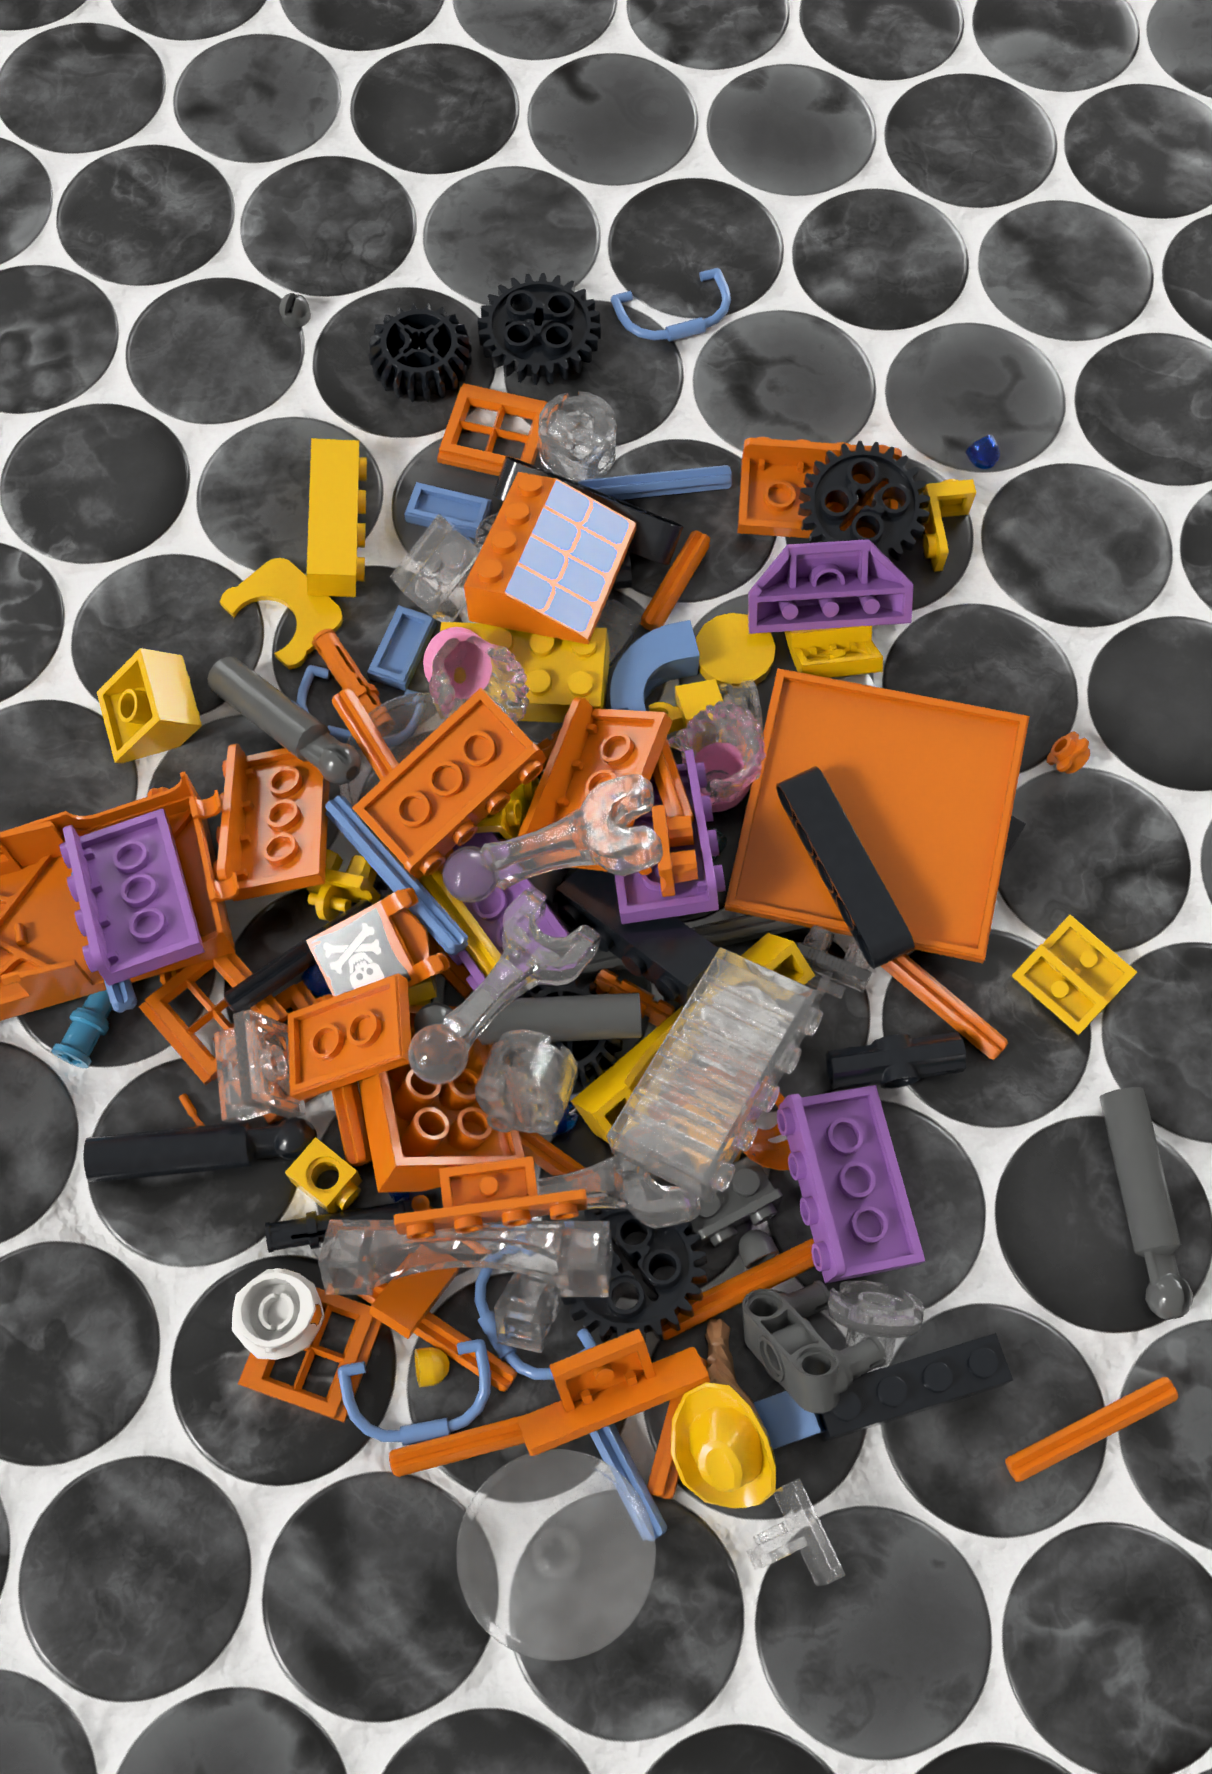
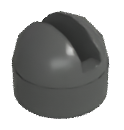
[279,293,311,328]
[738,1229,779,1269]

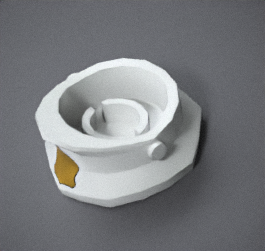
[232,1268,325,1360]

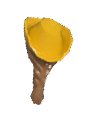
[671,1319,776,1509]

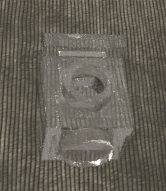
[494,1271,561,1353]

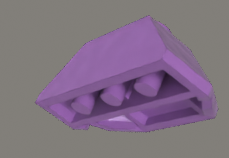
[748,539,913,634]

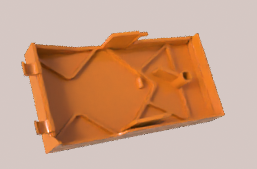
[0,772,240,1021]

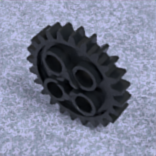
[478,273,601,385]
[798,441,930,561]
[556,1194,708,1343]

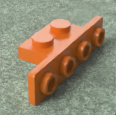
[393,1156,587,1240]
[517,1329,710,1456]

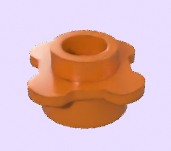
[1046,731,1090,774]

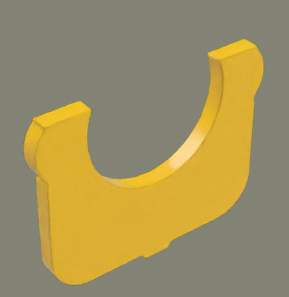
[219,558,343,670]

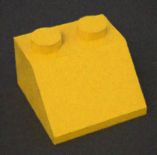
[97,648,202,763]

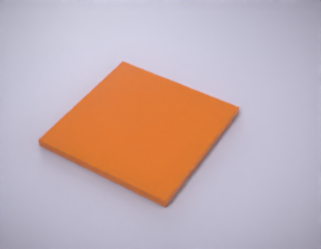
[725,668,1030,963]

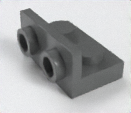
[674,1153,783,1248]

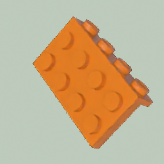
[737,437,902,538]
[352,688,548,880]
[517,698,673,872]
[213,743,330,902]

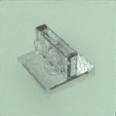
[214,1009,306,1123]
[746,1478,846,1586]

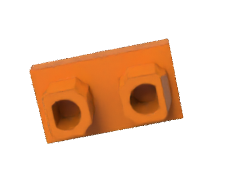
[624,805,698,897]

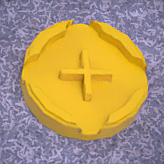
[696,613,776,691]

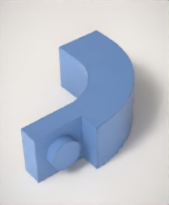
[610,620,700,711]

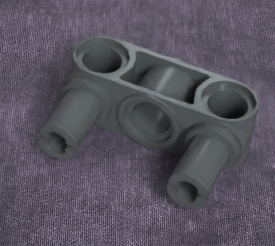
[742,1280,886,1413]

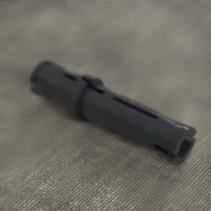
[265,1200,406,1253]

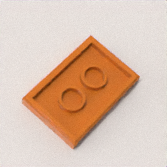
[288,973,413,1101]

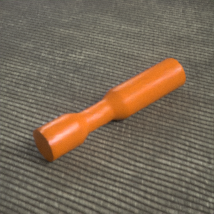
[179,1093,205,1126]

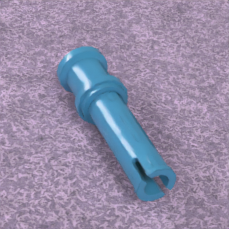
[51,990,113,1069]

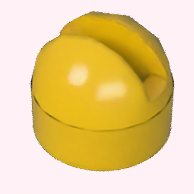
[415,1347,450,1388]

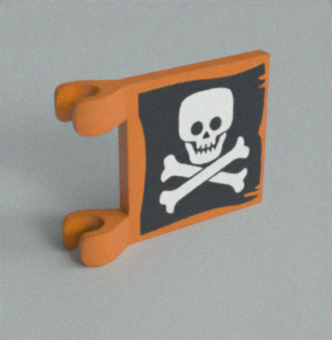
[306,888,450,997]

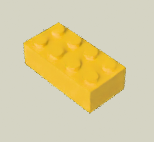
[433,622,610,723]

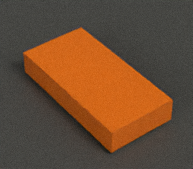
[369,1240,461,1339]

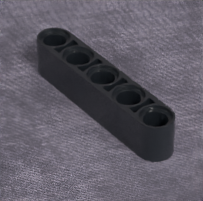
[493,456,684,565]
[776,766,915,969]

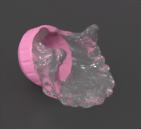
[423,627,530,726]
[668,700,766,812]

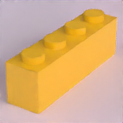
[307,438,367,597]

